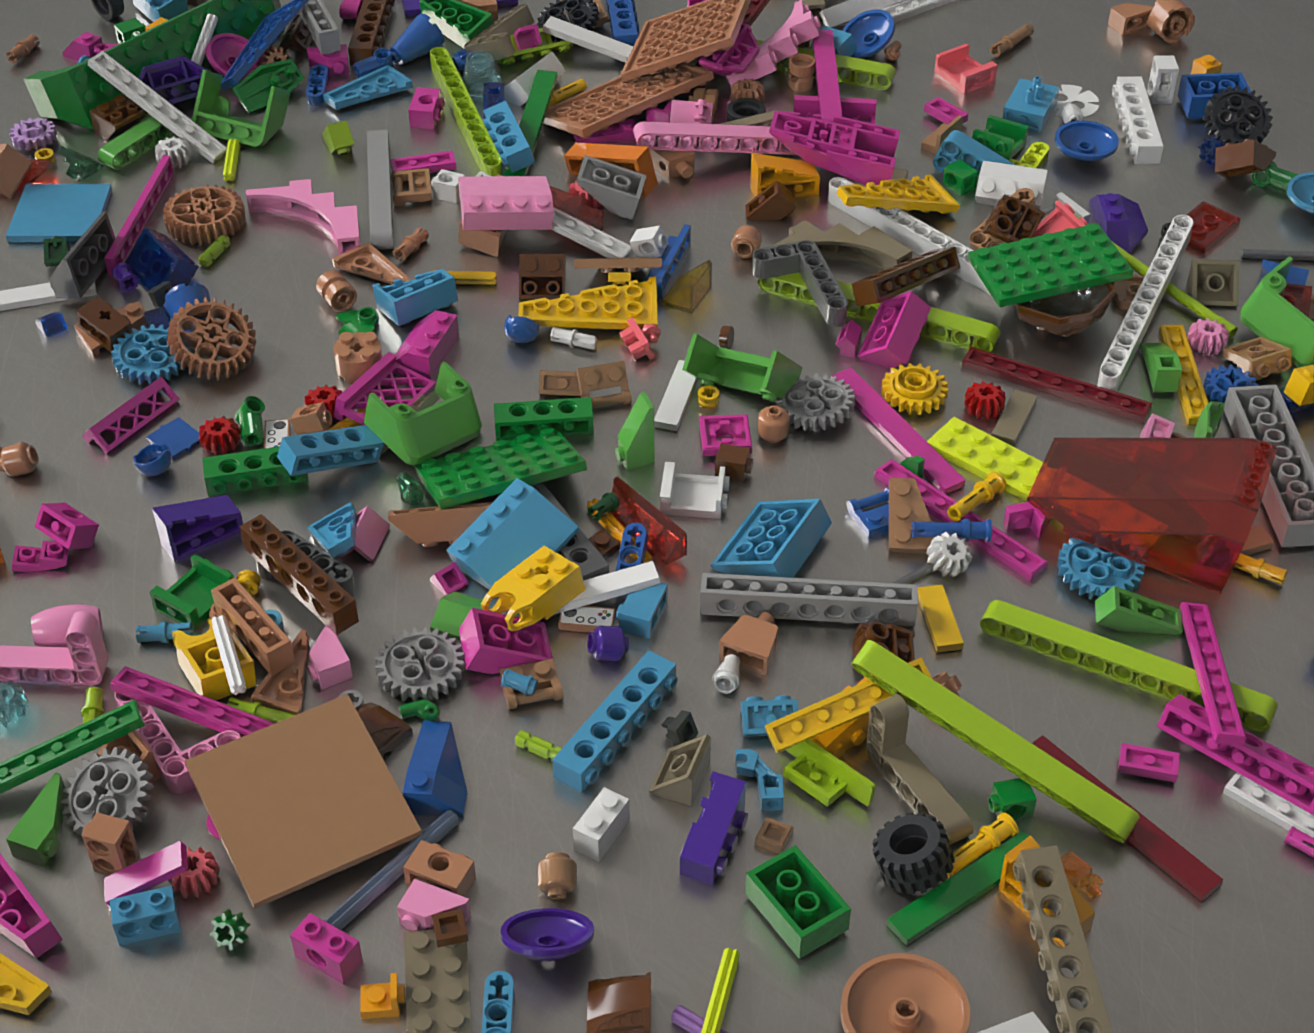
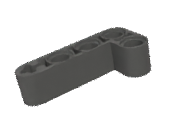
[255,530,356,597]

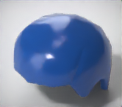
[504,315,539,344]
[133,443,172,477]

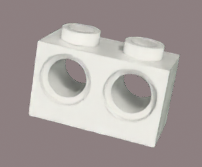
[1147,56,1179,104]

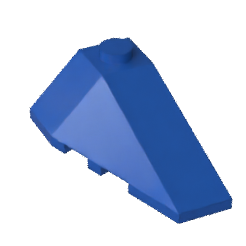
[403,720,468,818]

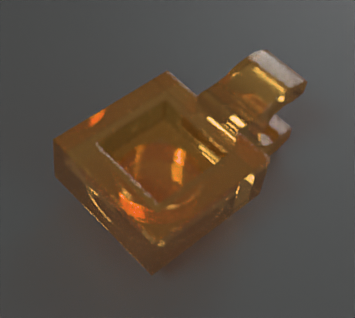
[1061,850,1104,900]

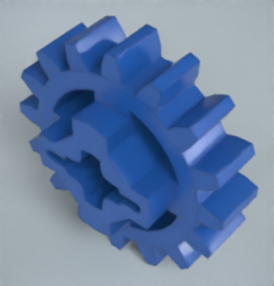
[1203,365,1258,403]

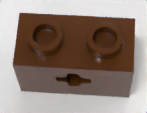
[76,296,131,352]

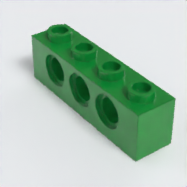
[494,397,594,441]
[202,446,309,497]

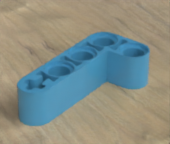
[933,130,1015,176]
[481,971,515,1033]

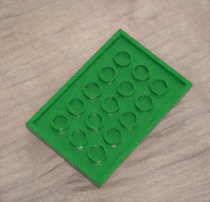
[968,223,1133,308]
[415,428,587,509]

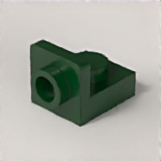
[44,236,70,267]

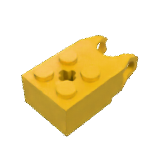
[481,546,585,631]
[172,618,257,701]

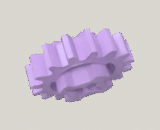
[9,117,57,151]

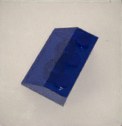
[125,227,199,290]

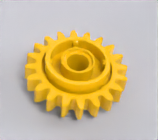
[881,363,948,415]

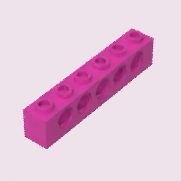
[1157,694,1314,814]

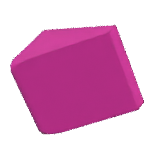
[430,562,469,595]

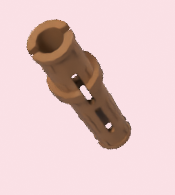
[990,23,1034,57]

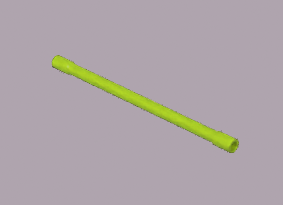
[1074,214,1238,339]

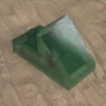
[58,145,104,182]

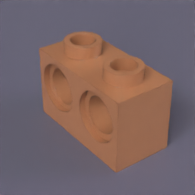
[82,812,140,875]

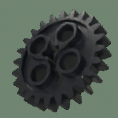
[537,0,600,43]
[1203,85,1273,146]

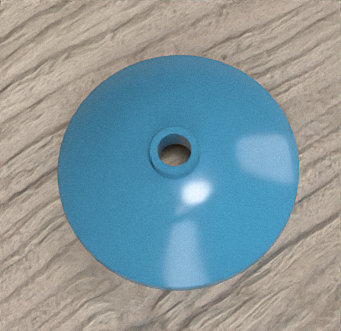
[1287,172,1314,214]

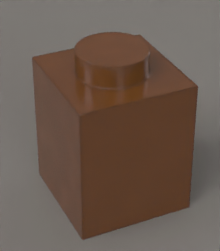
[715,443,753,483]

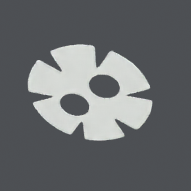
[1054,85,1099,117]

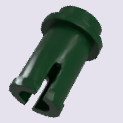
[588,492,620,521]

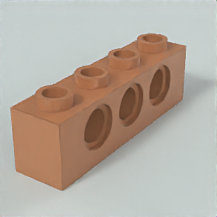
[211,578,295,676]

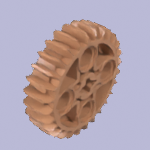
[163,184,245,246]
[167,297,256,380]

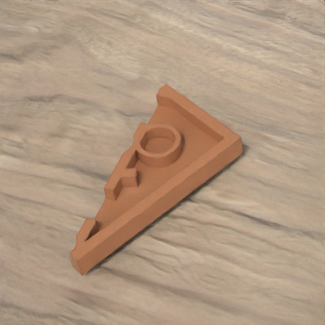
[332,242,411,284]
[251,629,309,715]

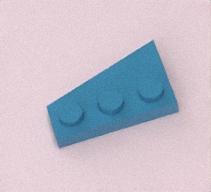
[307,502,356,558]

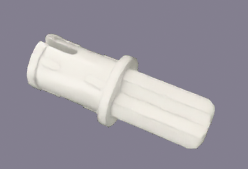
[550,327,597,350]

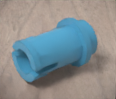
[501,669,538,696]

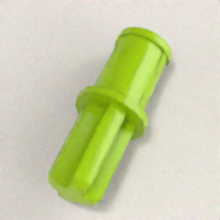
[81,687,104,724]

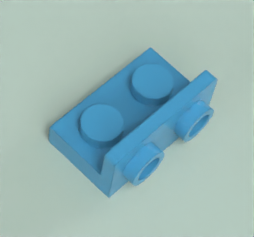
[740,695,799,737]

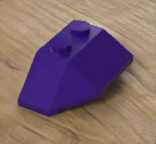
[138,56,211,104]
[1089,193,1148,254]

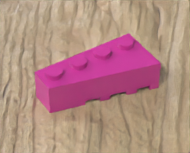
[0,853,63,959]

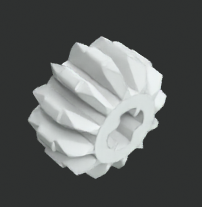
[155,136,192,169]
[926,532,973,578]

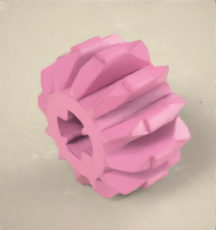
[1187,318,1229,356]

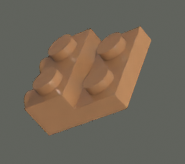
[1223,337,1292,380]

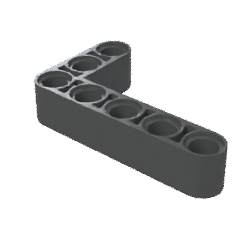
[752,240,848,327]

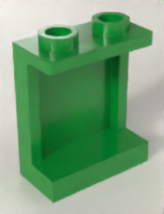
[972,115,1029,160]
[149,554,234,632]

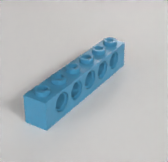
[552,650,678,793]

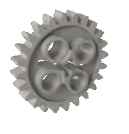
[776,374,855,431]
[375,627,465,702]
[61,747,154,836]

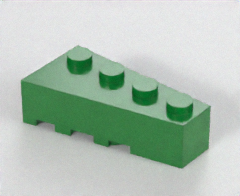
[419,0,493,49]

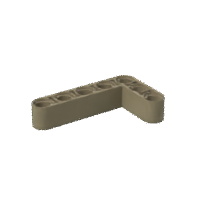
[464,3,535,64]
[866,694,974,845]

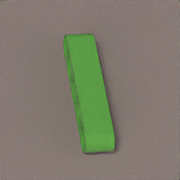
[97,116,174,170]

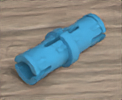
[136,622,194,643]

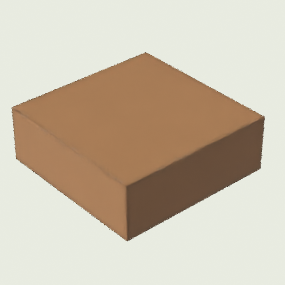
[755,817,794,854]

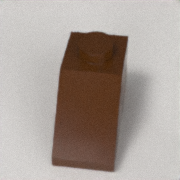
[745,180,796,221]

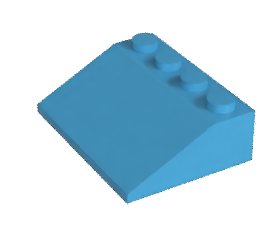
[446,478,580,590]
[710,499,832,578]

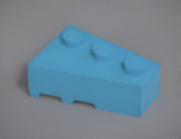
[133,0,188,22]
[372,269,458,326]

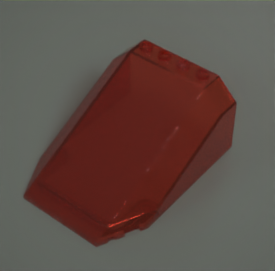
[1026,438,1278,594]

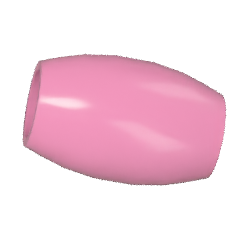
[31,604,103,648]

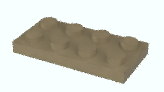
[404,929,472,1033]

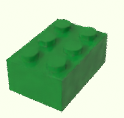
[745,845,851,959]

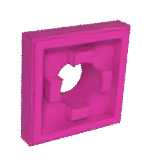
[699,414,752,456]

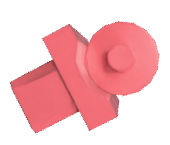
[619,317,661,361]

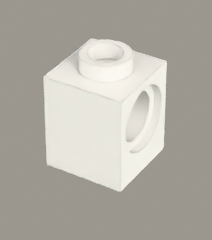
[431,169,465,204]
[630,226,668,258]

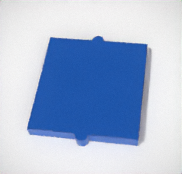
[146,417,200,460]

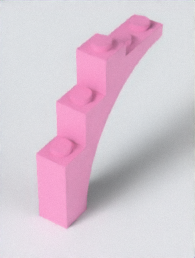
[726,0,821,88]
[246,179,361,255]

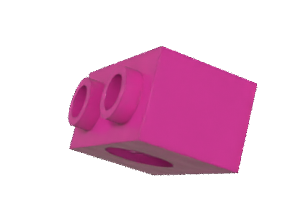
[408,87,445,129]
[35,502,99,550]
[290,913,363,984]

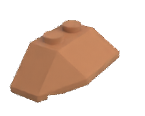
[388,502,492,547]

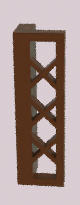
[279,13,313,54]

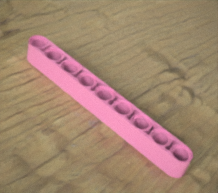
[633,122,797,155]

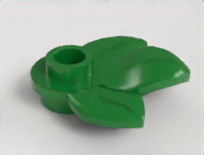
[336,307,379,335]

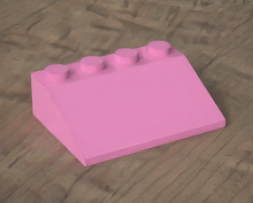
[458,176,554,230]

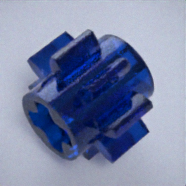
[1198,136,1225,164]

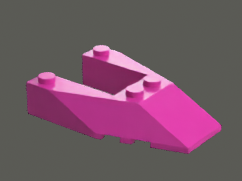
[769,111,900,185]

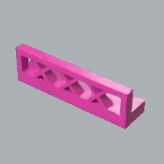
[794,95,877,124]
[82,377,180,454]

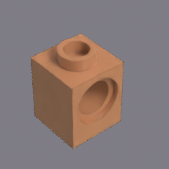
[290,402,332,435]

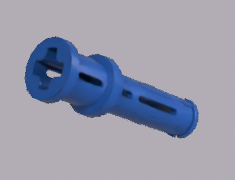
[911,519,992,542]

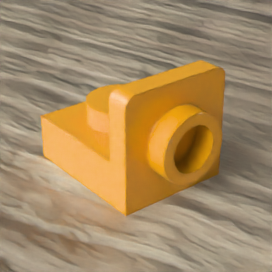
[360,973,406,1019]

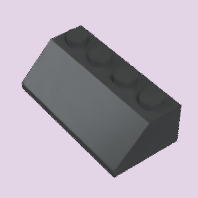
[49,212,116,299]

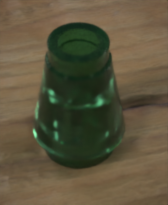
[396,472,425,505]

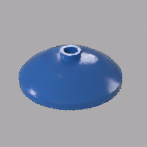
[842,9,895,58]
[1054,120,1119,161]

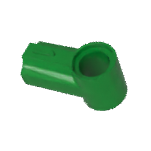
[1251,161,1298,191]
[235,396,265,447]

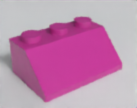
[857,291,931,368]
[395,310,459,380]

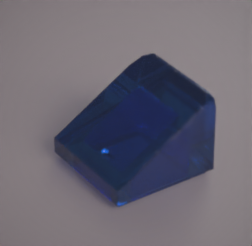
[144,306,171,330]
[35,312,67,337]

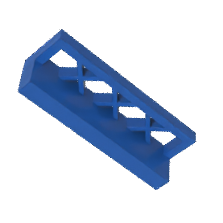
[644,224,691,299]

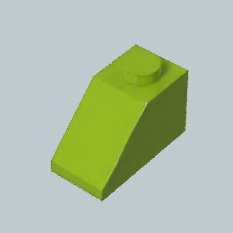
[322,120,354,155]

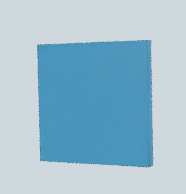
[6,184,112,242]

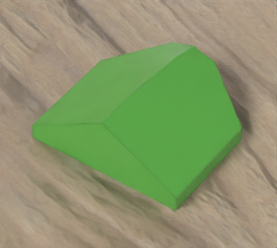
[1193,401,1225,458]
[430,591,482,641]

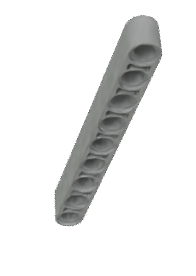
[367,129,394,250]

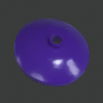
[501,908,594,962]

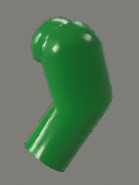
[399,699,440,721]

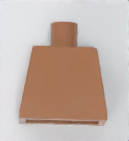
[649,137,695,179]
[719,612,779,676]

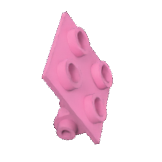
[670,99,713,139]

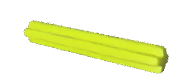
[701,948,740,1033]

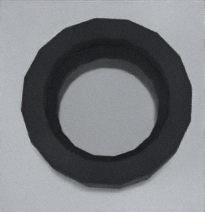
[91,0,124,20]
[727,98,766,122]

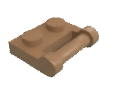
[391,168,432,206]
[576,361,632,408]
[499,659,564,710]

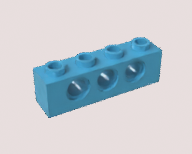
[483,100,536,173]
[277,425,384,476]

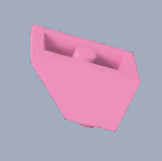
[307,625,353,690]
[397,879,471,931]

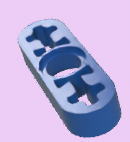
[306,64,329,105]
[616,523,648,595]

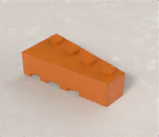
[564,143,658,197]

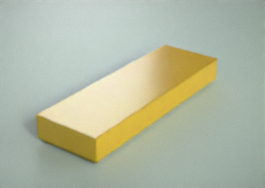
[918,584,964,653]

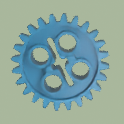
[111,324,190,385]
[1057,531,1145,599]

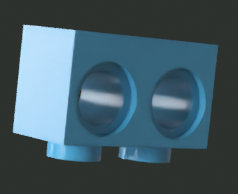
[110,886,181,946]

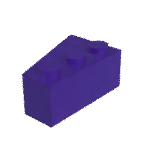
[152,495,243,562]
[680,771,748,885]

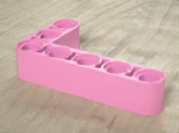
[0,611,108,685]
[114,692,241,794]

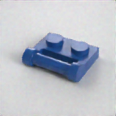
[847,487,889,538]

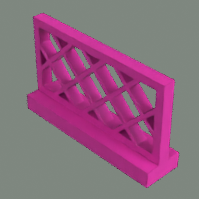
[334,352,436,425]

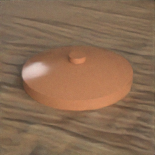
[840,953,970,1033]

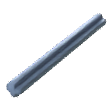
[324,810,459,930]

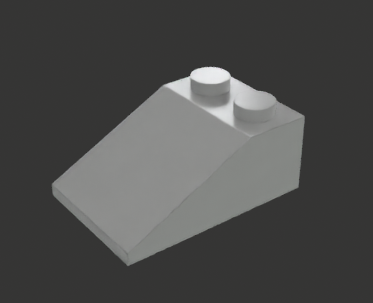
[576,155,647,220]

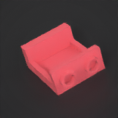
[934,44,998,94]
[1032,200,1088,238]

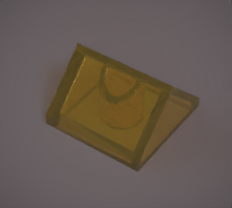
[660,260,712,314]

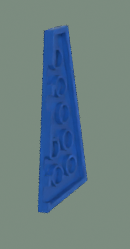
[221,0,308,91]

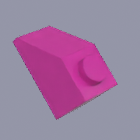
[62,32,103,61]
[307,44,350,76]

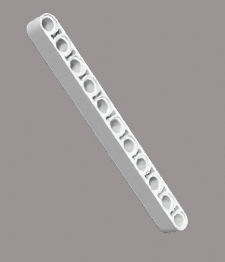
[828,177,991,295]
[1097,214,1194,392]

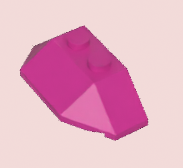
[699,23,760,76]

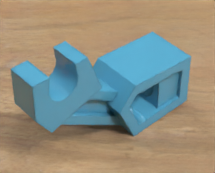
[735,749,784,811]

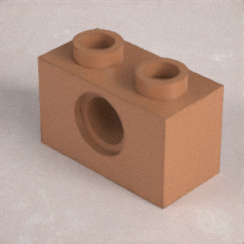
[403,840,476,897]

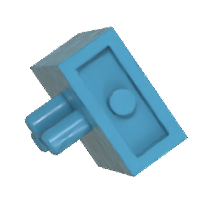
[1002,76,1060,134]

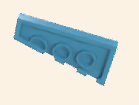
[323,65,413,110]

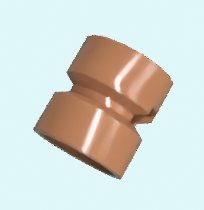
[788,53,815,92]
[316,270,357,312]

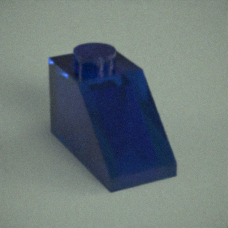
[483,82,505,119]

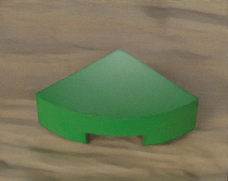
[900,456,925,478]

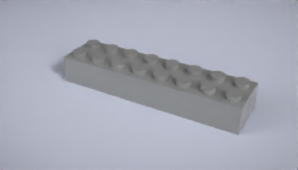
[1224,385,1314,547]

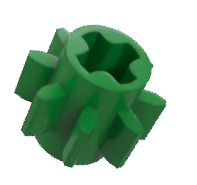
[209,909,251,951]

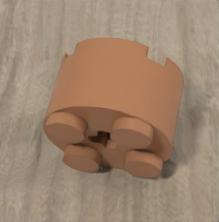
[1147,0,1195,43]
[333,332,382,384]

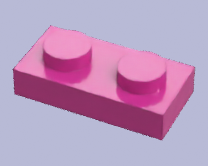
[924,97,968,124]
[1118,743,1180,783]

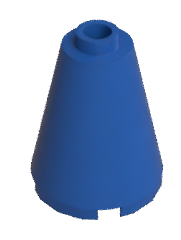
[390,13,445,65]
[164,283,211,332]

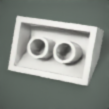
[495,52,566,107]
[975,161,1048,210]

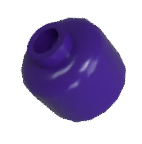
[587,625,629,662]

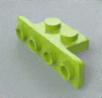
[497,28,574,65]
[783,739,876,807]

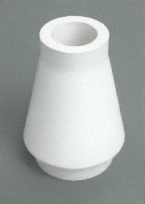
[712,654,741,694]

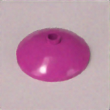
[206,33,262,80]

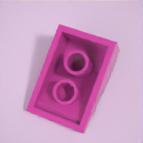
[459,608,554,674]

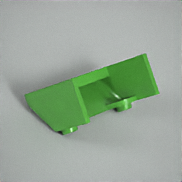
[192,70,291,147]
[1239,256,1314,368]
[682,333,803,402]
[364,362,482,465]

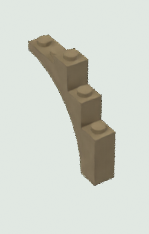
[773,220,913,271]

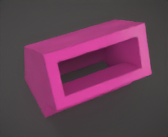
[835,319,862,358]

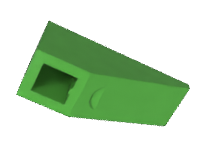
[1140,343,1182,392]

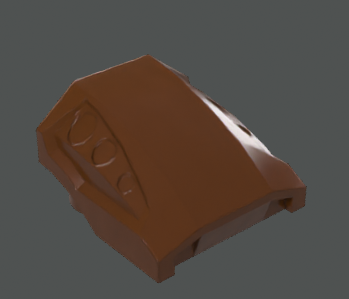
[983,194,1046,243]
[852,621,915,663]
[357,702,413,757]
[587,972,651,1033]

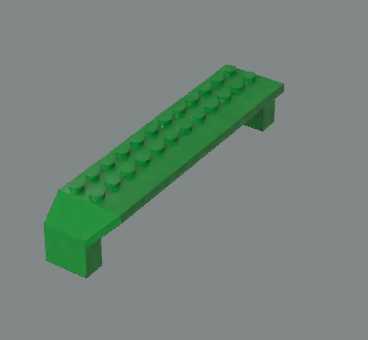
[23,0,284,129]

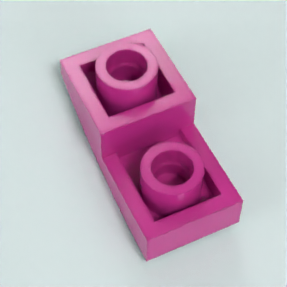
[12,541,69,572]

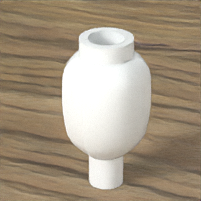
[1062,102,1083,124]

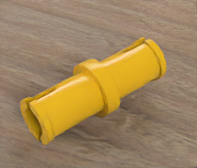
[1231,551,1288,586]

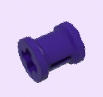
[112,263,139,292]

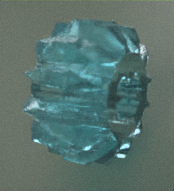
[0,680,28,727]

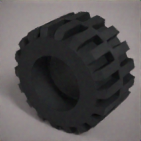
[872,812,955,895]

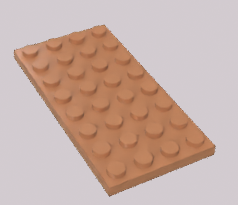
[543,62,714,138]

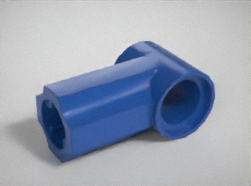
[353,48,394,78]

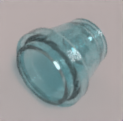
[462,51,502,98]

